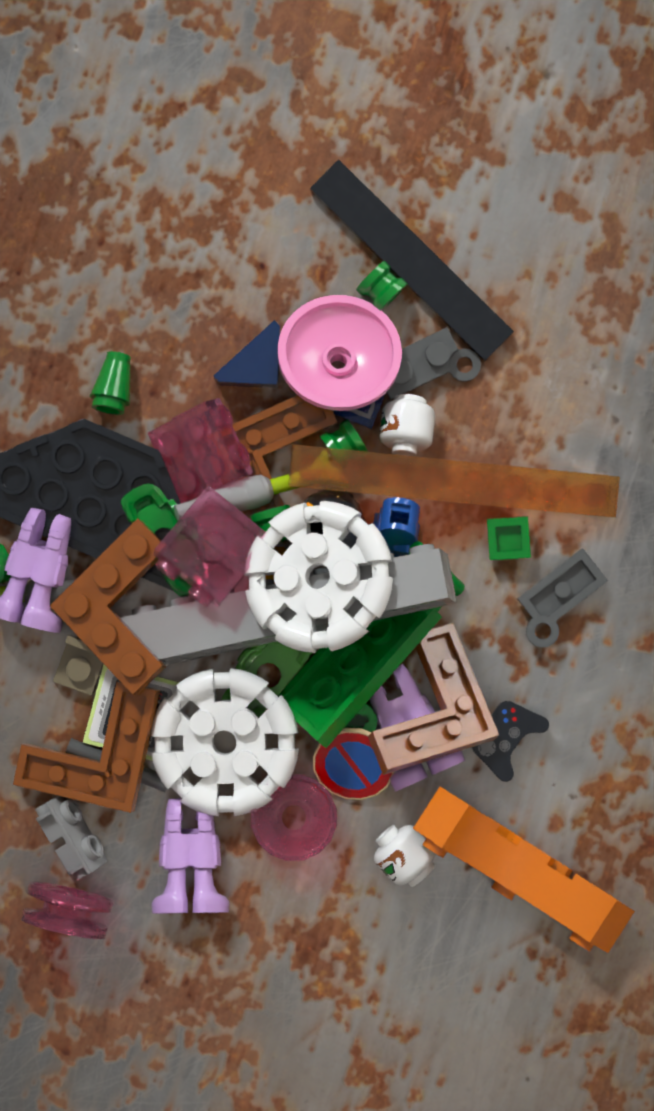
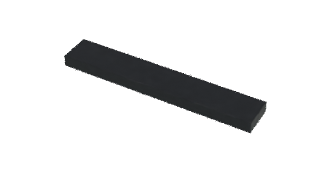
[310,159,514,362]

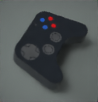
[472,701,549,782]

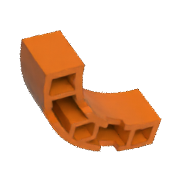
[413,787,635,953]

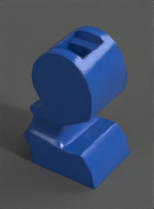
[373,497,420,558]

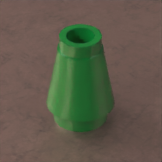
[90,351,131,415]

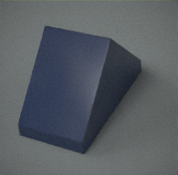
[213,320,281,388]

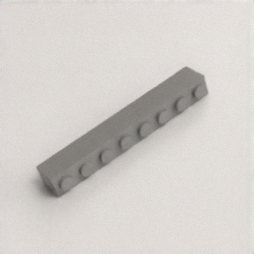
[121,544,457,665]

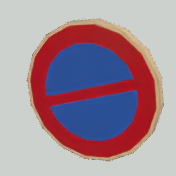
[313,728,394,800]

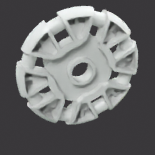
[244,501,393,653]
[150,668,299,817]

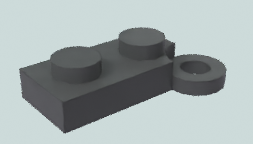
[387,327,481,400]
[517,548,608,648]

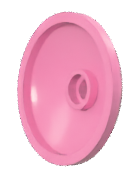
[277,295,402,411]

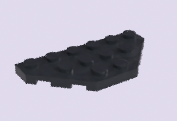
[0,419,188,597]

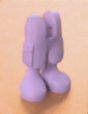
[0,508,71,633]
[369,664,465,792]
[152,798,229,914]

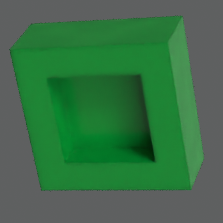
[487,516,531,560]

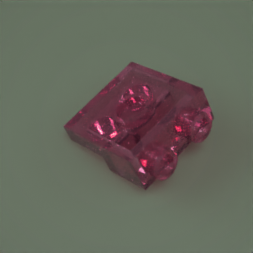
[148,398,253,503]
[154,485,266,608]

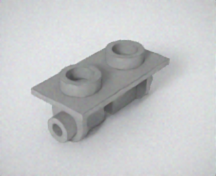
[35,796,108,880]

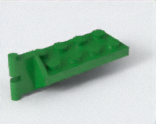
[278,541,465,748]

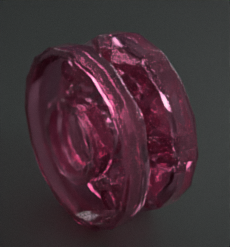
[251,774,337,861]
[21,882,114,939]

